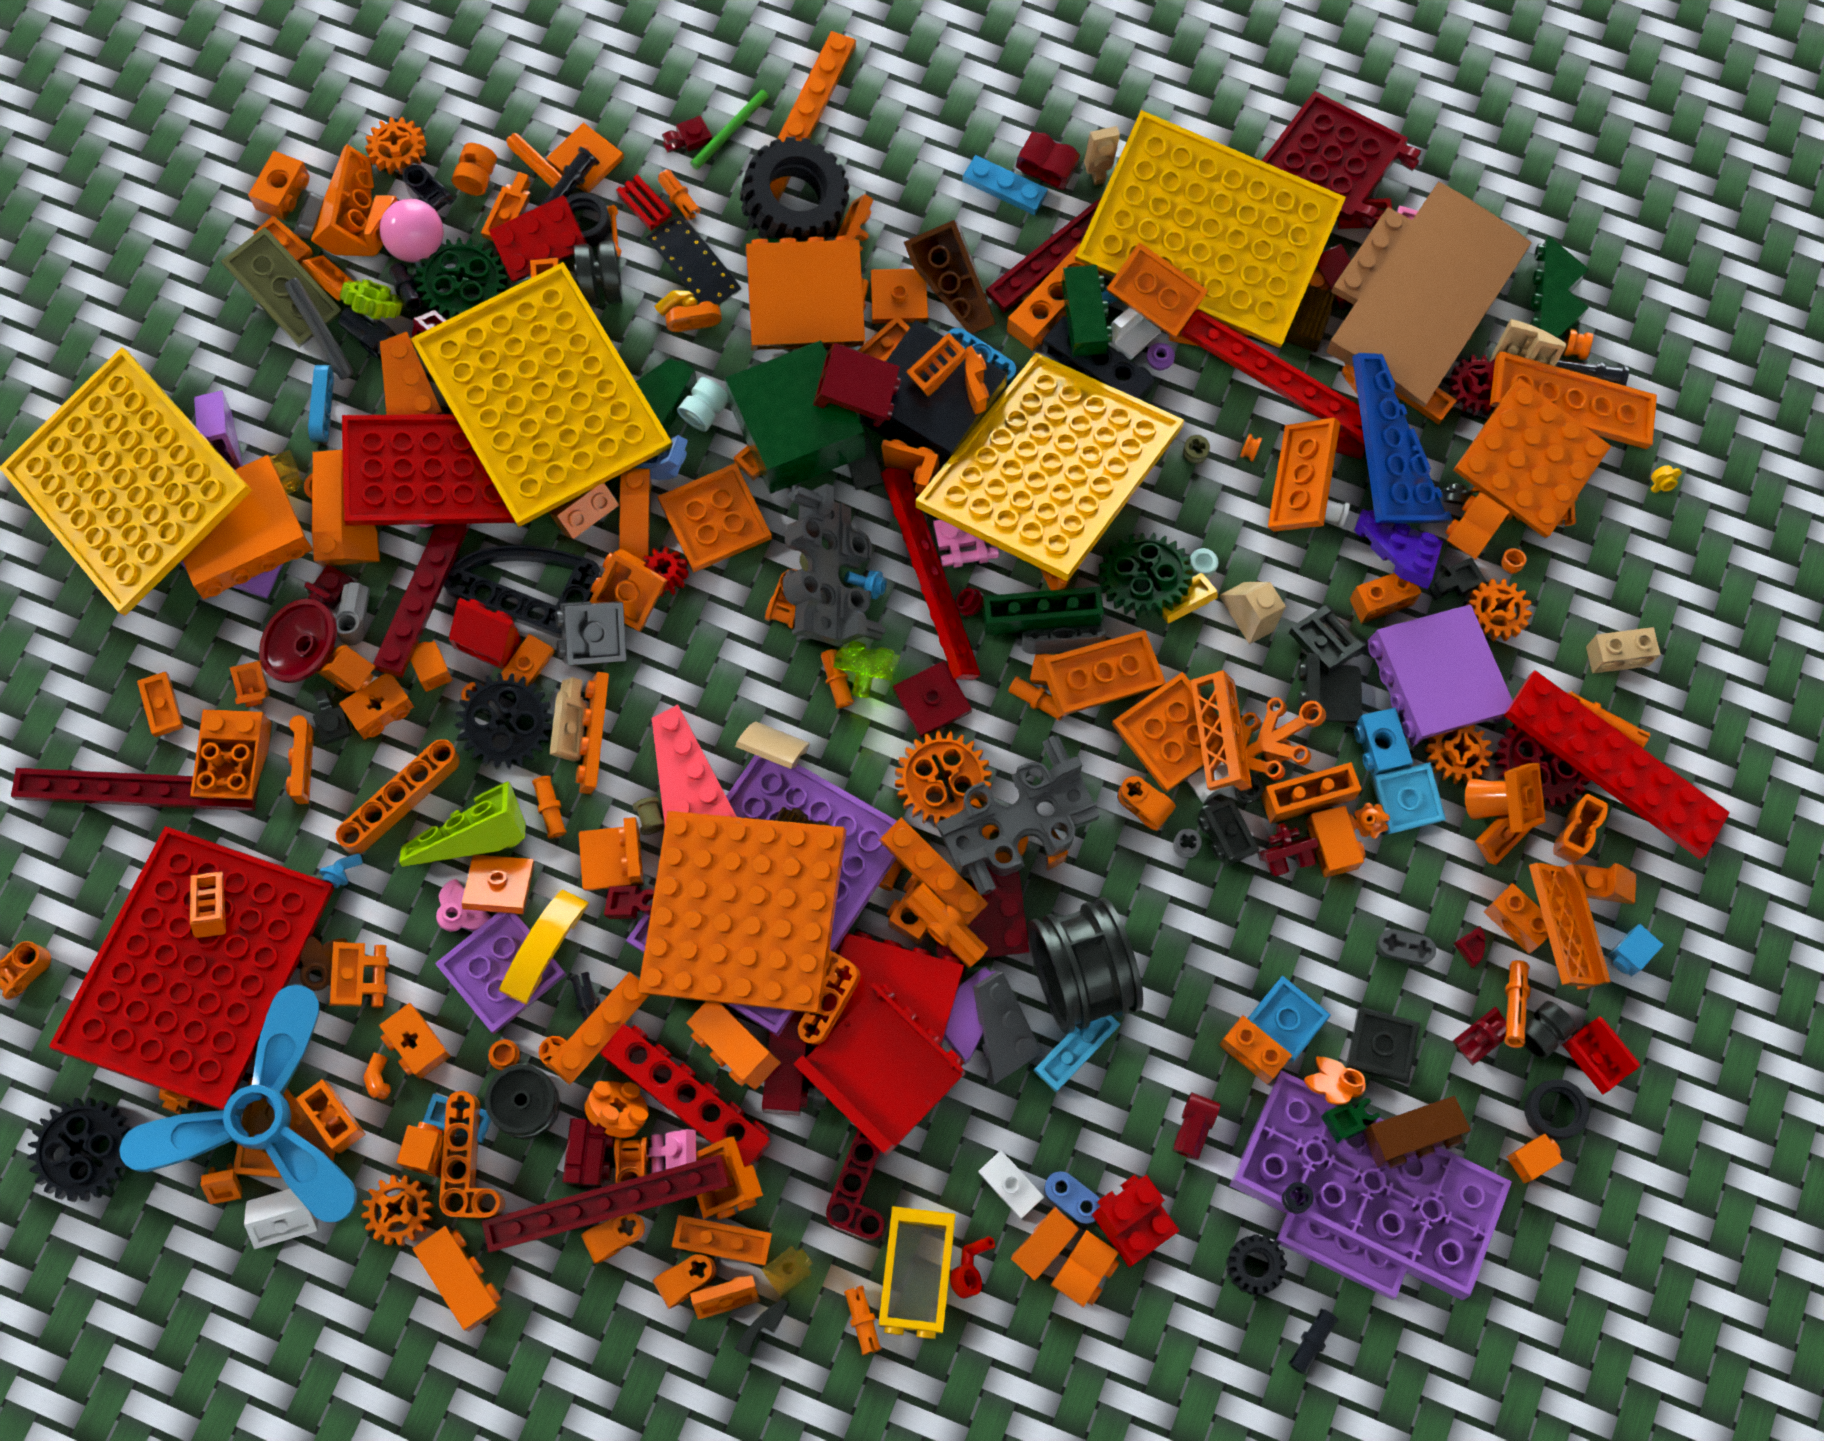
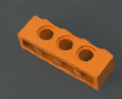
[1007,243,1104,351]

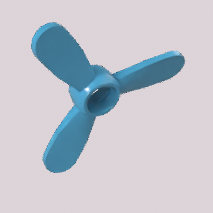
[119,985,357,1222]

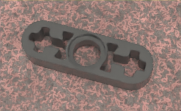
[1022,625,1106,654]

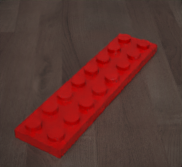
[1503,670,1730,860]

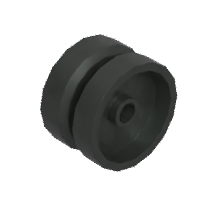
[574,241,623,307]
[485,1064,561,1140]

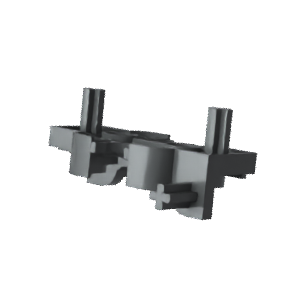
[783,484,886,647]
[937,735,1100,896]

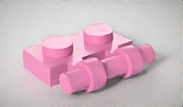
[933,520,999,568]
[648,1129,696,1174]

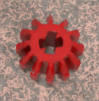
[643,546,689,597]

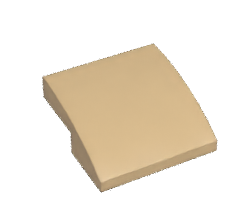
[1489,319,1566,366]
[735,721,810,769]

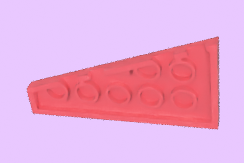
[652,705,737,825]

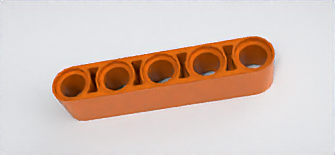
[336,739,460,855]

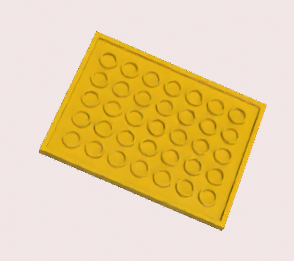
[1075,110,1346,348]
[410,262,672,528]
[0,347,252,616]
[916,353,1184,582]

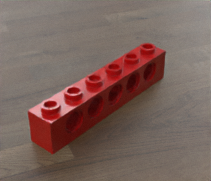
[599,1023,771,1167]

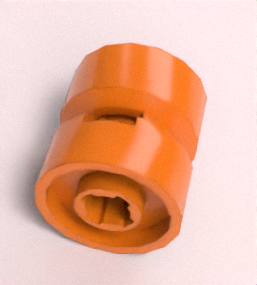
[451,143,497,196]

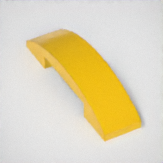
[499,889,589,1005]

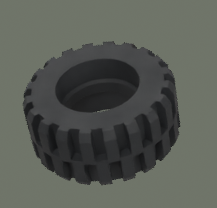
[740,137,850,242]

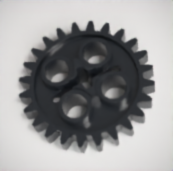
[455,673,553,770]
[27,1097,133,1202]

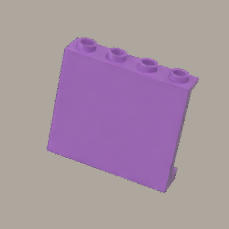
[1368,604,1513,747]

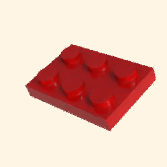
[489,195,587,283]

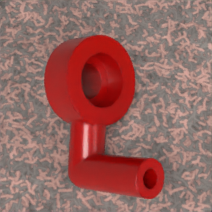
[950,1236,995,1299]

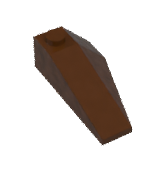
[904,220,996,334]

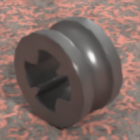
[1173,829,1202,858]

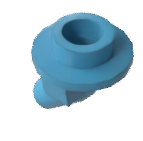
[844,570,887,599]
[319,853,363,888]

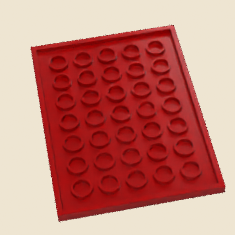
[49,826,335,1110]

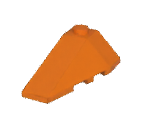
[311,144,375,256]

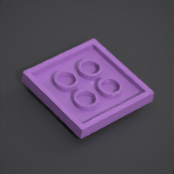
[435,912,567,1035]

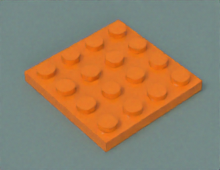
[1453,378,1611,538]

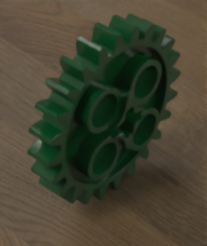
[415,237,507,318]
[1098,532,1193,618]

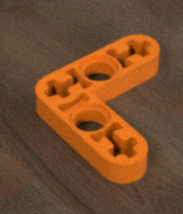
[798,950,860,1045]

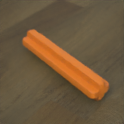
[506,133,562,189]

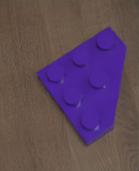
[1354,509,1443,589]

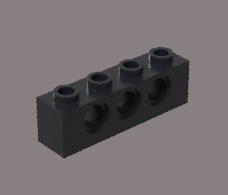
[1042,316,1155,401]

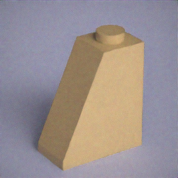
[1219,582,1286,644]

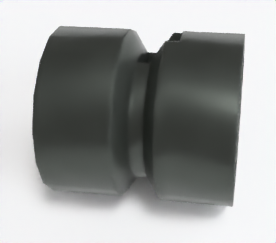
[1524,1001,1576,1060]

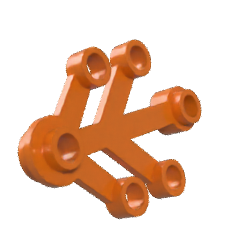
[1223,697,1326,780]

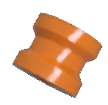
[1562,328,1593,361]
[538,1036,566,1070]

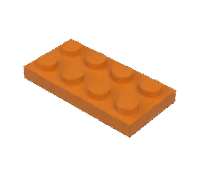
[1268,418,1340,532]
[1039,630,1166,717]

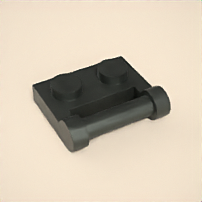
[1289,604,1368,674]

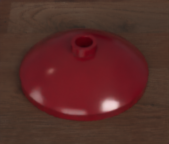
[259,599,337,683]

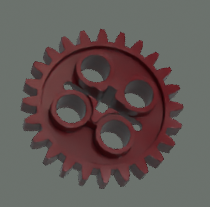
[1494,724,1591,810]

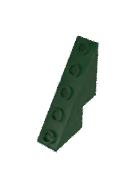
[1530,236,1589,340]

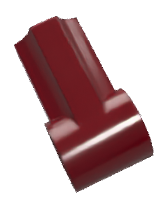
[1172,1092,1221,1160]

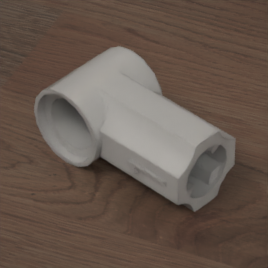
[335,582,370,646]

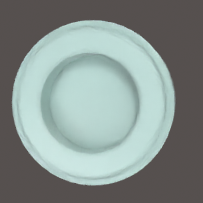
[1190,548,1218,578]

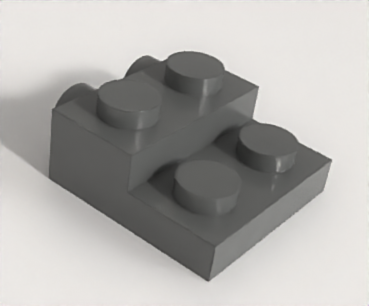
[555,601,626,665]

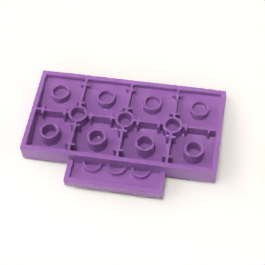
[1229,1070,1512,1301]

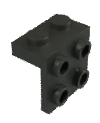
[1298,653,1362,723]

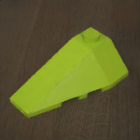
[399,781,526,867]

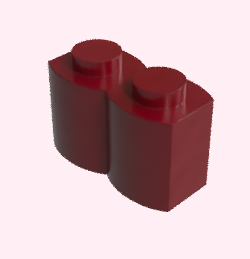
[1016,132,1081,190]

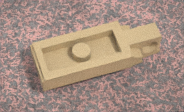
[1084,126,1120,185]
[550,677,587,762]

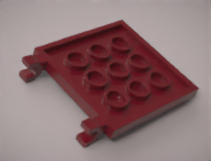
[1261,91,1421,229]

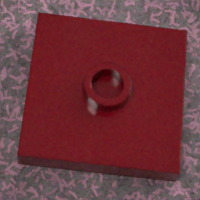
[892,660,972,738]

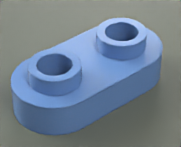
[1044,1171,1100,1225]

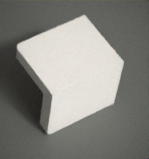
[1187,757,1232,804]

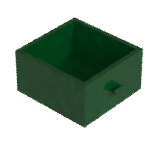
[725,340,865,494]

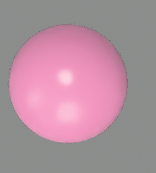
[380,199,444,263]

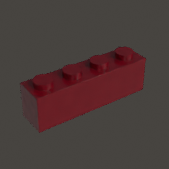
[762,1011,816,1116]

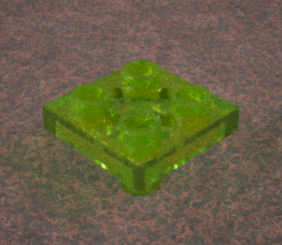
[833,641,901,698]

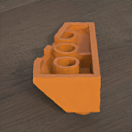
[312,450,380,567]

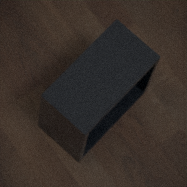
[860,320,1008,469]

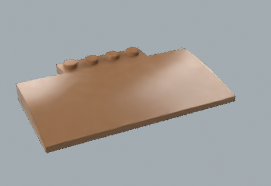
[1326,181,1532,408]

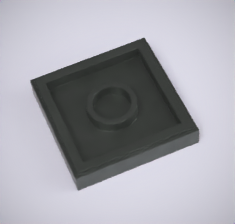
[1346,1007,1420,1083]

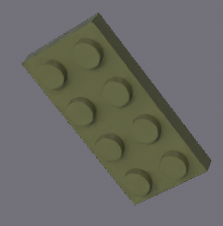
[221,227,342,348]

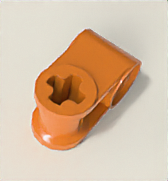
[765,569,797,629]
[1117,776,1176,831]
[0,941,51,1000]
[614,1137,649,1183]
[581,1213,645,1264]
[652,1254,717,1309]

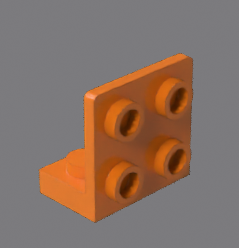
[881,439,940,496]
[579,817,644,891]

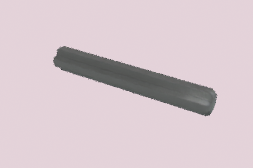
[285,278,353,380]

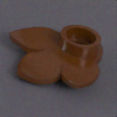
[300,936,348,991]

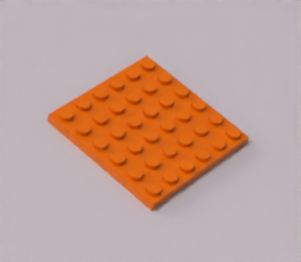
[638,811,847,1014]

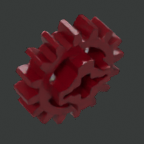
[1448,355,1496,416]

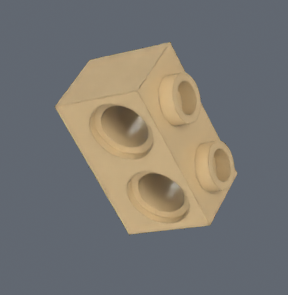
[1586,627,1661,674]

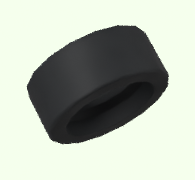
[567,192,611,247]
[1524,1079,1589,1141]

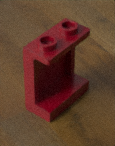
[813,343,901,428]

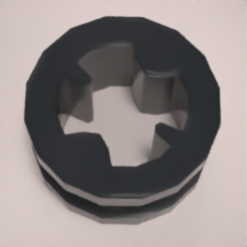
[1282,1182,1314,1214]

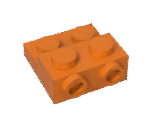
[590,548,667,632]
[696,1136,763,1220]

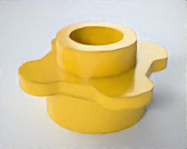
[1651,465,1682,493]

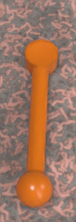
[607,204,622,257]

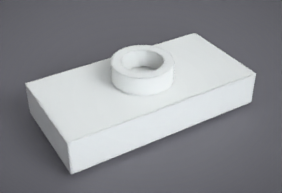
[978,1150,1044,1219]

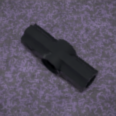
[338,307,419,358]

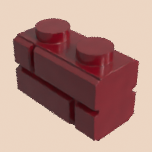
[562,1118,615,1188]

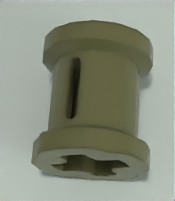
[632,797,665,835]

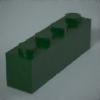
[982,586,1104,636]

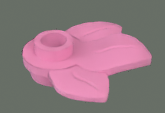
[436,879,491,932]

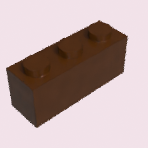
[1362,1095,1471,1169]

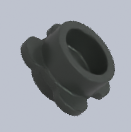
[1441,484,1473,505]

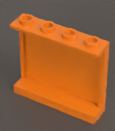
[746,236,865,351]
[182,455,313,599]

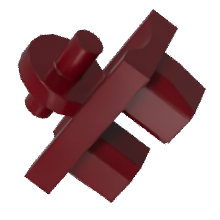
[1258,823,1319,876]
[1452,1006,1506,1066]

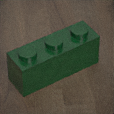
[1061,265,1112,357]

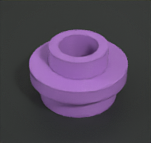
[1146,343,1175,371]

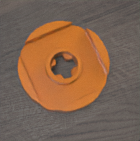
[585,1081,648,1138]

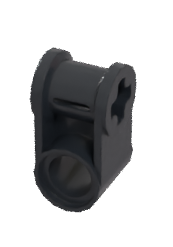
[403,164,454,212]

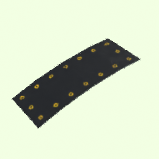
[645,215,741,304]

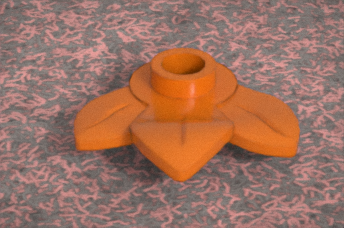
[1304,1056,1366,1105]

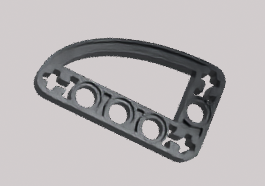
[444,545,601,639]

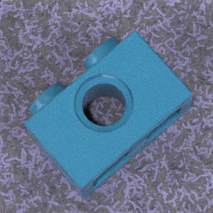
[1354,708,1413,776]

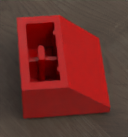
[449,598,522,670]

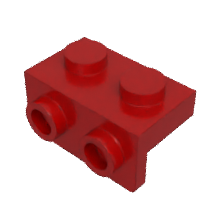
[1562,1016,1641,1095]

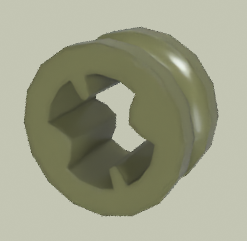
[1183,435,1210,464]

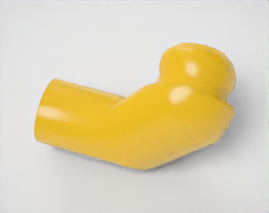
[654,290,697,316]

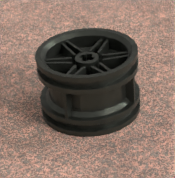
[1028,897,1143,1034]

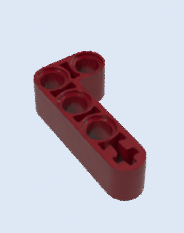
[826,1129,884,1242]

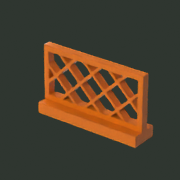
[1529,862,1611,990]

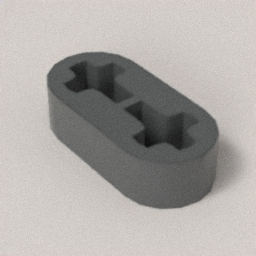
[293,191,324,240]
[1376,929,1436,966]

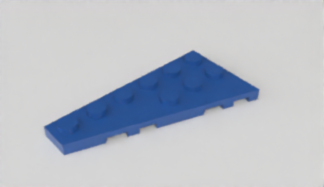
[1352,353,1453,523]

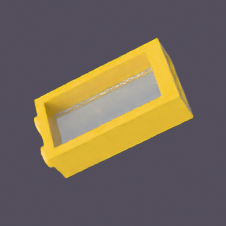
[878,1206,956,1339]

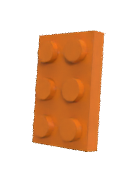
[1106,242,1209,339]

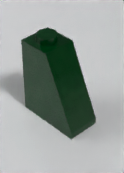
[636,358,697,433]

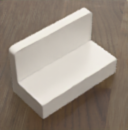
[1108,307,1161,360]
[244,1189,318,1249]

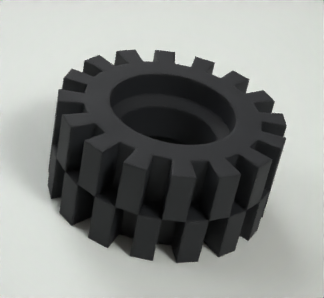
[1226,1234,1287,1295]

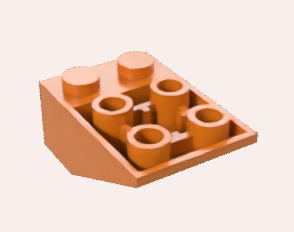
[190,709,272,800]

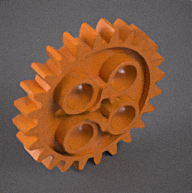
[895,731,992,827]

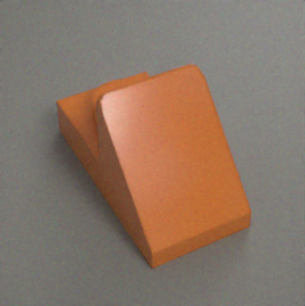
[1578,863,1636,904]

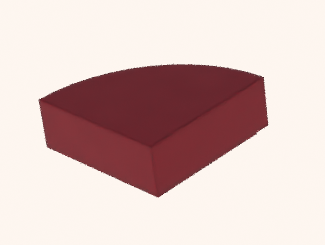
[1454,926,1486,969]

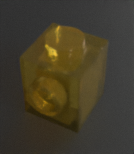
[761,1246,813,1298]

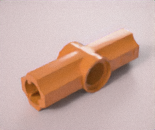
[904,883,989,968]

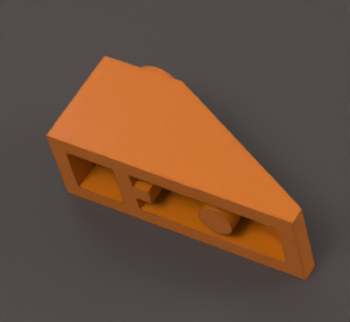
[619,468,652,561]

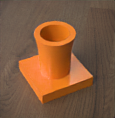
[1465,763,1546,832]

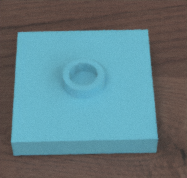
[1371,762,1446,835]

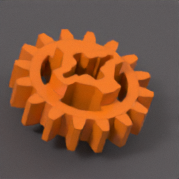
[365,117,427,175]
[1466,578,1532,641]
[1425,724,1493,784]
[361,1175,434,1246]

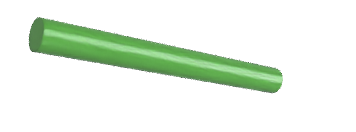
[690,89,769,170]

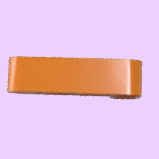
[439,1090,506,1219]

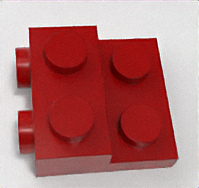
[1091,1174,1180,1268]

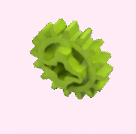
[340,279,403,319]

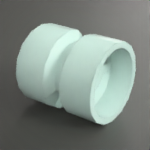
[677,377,729,432]

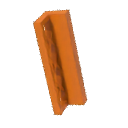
[1190,670,1252,791]

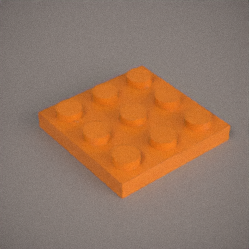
[657,463,772,573]
[1111,672,1224,793]

